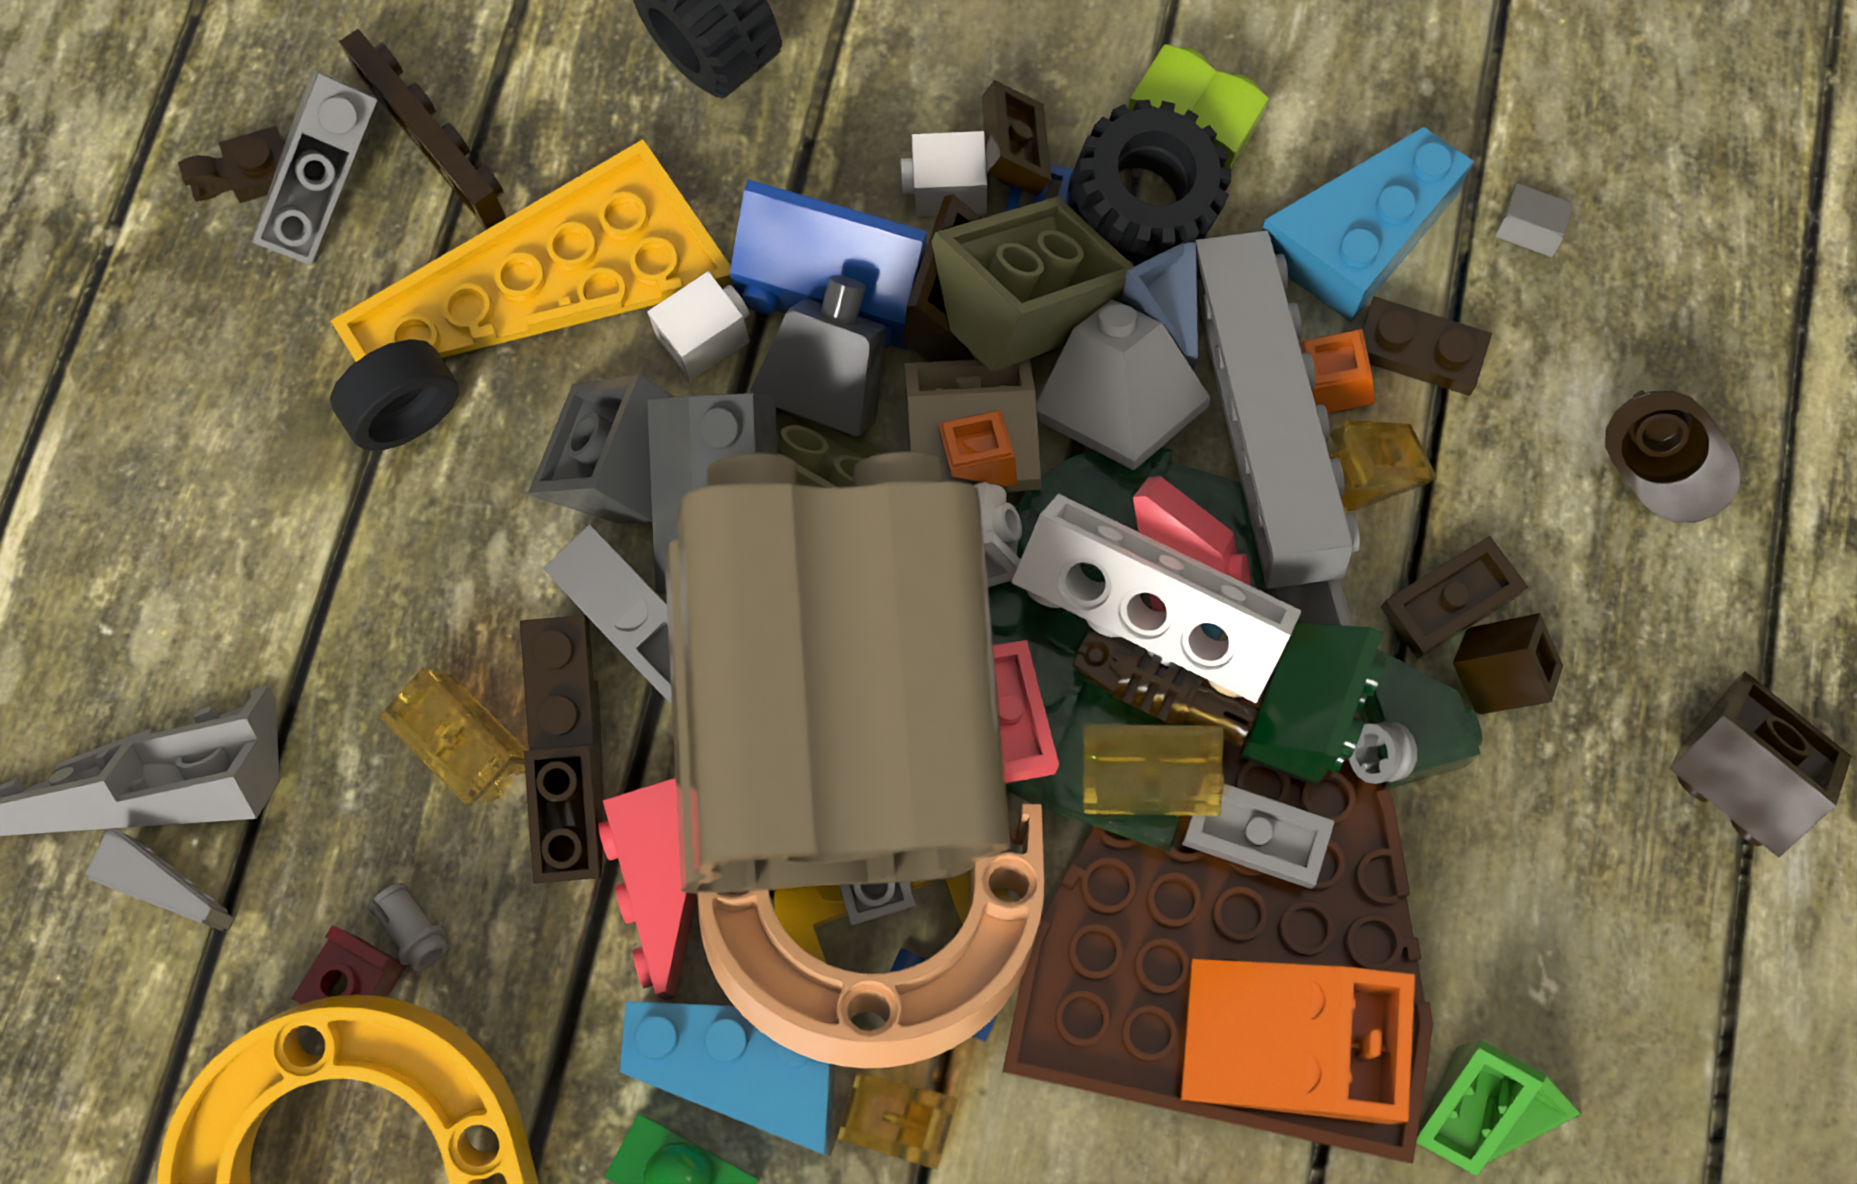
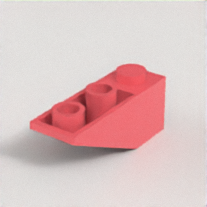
[598,778,697,1001]

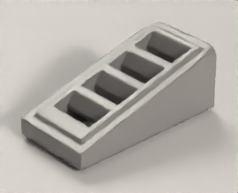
[85,828,234,931]

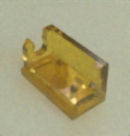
[379,668,528,806]
[1083,724,1224,816]

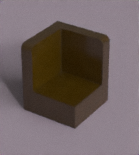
[1453,613,1563,714]

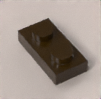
[982,80,1051,196]
[1362,296,1492,396]
[1380,536,1528,659]

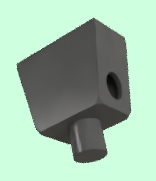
[750,275,886,437]

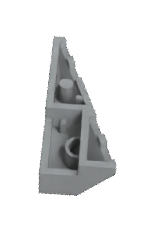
[0,685,280,836]

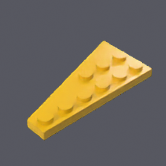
[330,139,733,362]

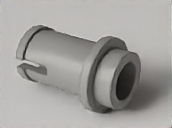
[368,883,448,971]

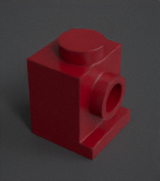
[291,925,407,1033]

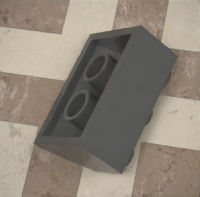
[647,393,777,593]

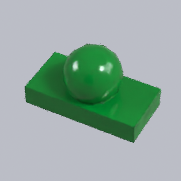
[604,1113,760,1184]

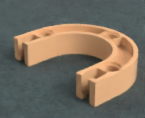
[698,804,1044,1068]

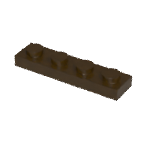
[339,29,506,230]

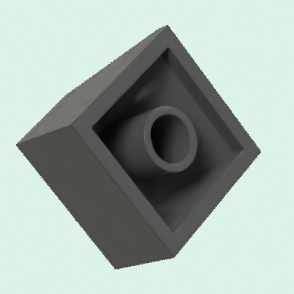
[528,374,675,524]

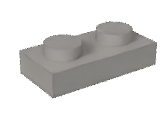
[1182,777,1335,889]

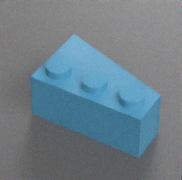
[1261,127,1474,322]
[620,1001,835,1156]

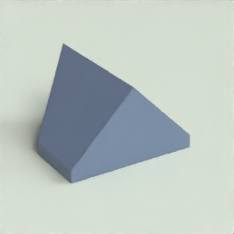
[1121,242,1198,371]

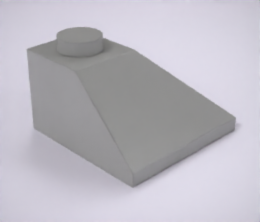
[1036,299,1210,470]

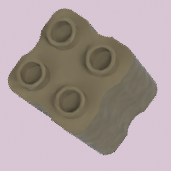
[665,452,1011,893]

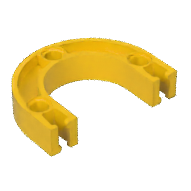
[157,995,539,1184]

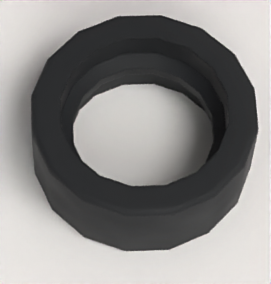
[330,339,459,451]

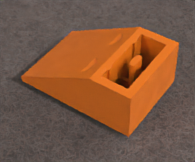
[1181,959,1415,1124]

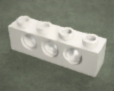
[1011,494,1301,703]

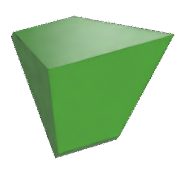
[1416,1039,1581,1176]

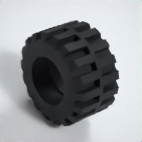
[633,0,782,98]
[1067,100,1231,266]

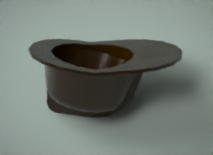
[1605,390,1741,523]

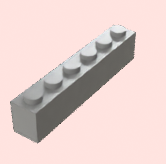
[1195,230,1360,589]

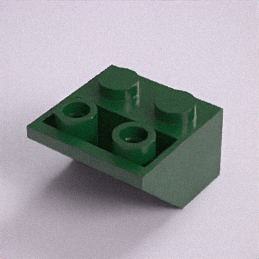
[1240,622,1387,786]

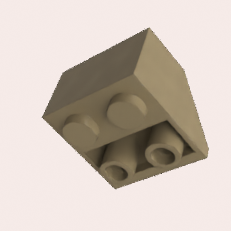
[904,359,1041,495]

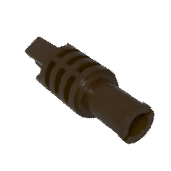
[1073,630,1259,748]

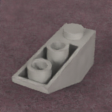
[252,69,377,266]

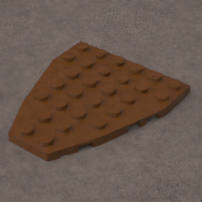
[1002,675,1433,1164]

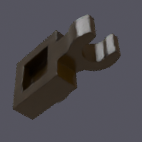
[178,126,285,203]

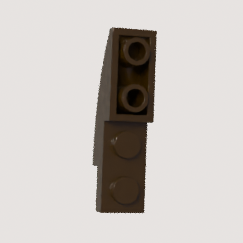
[520,615,603,884]

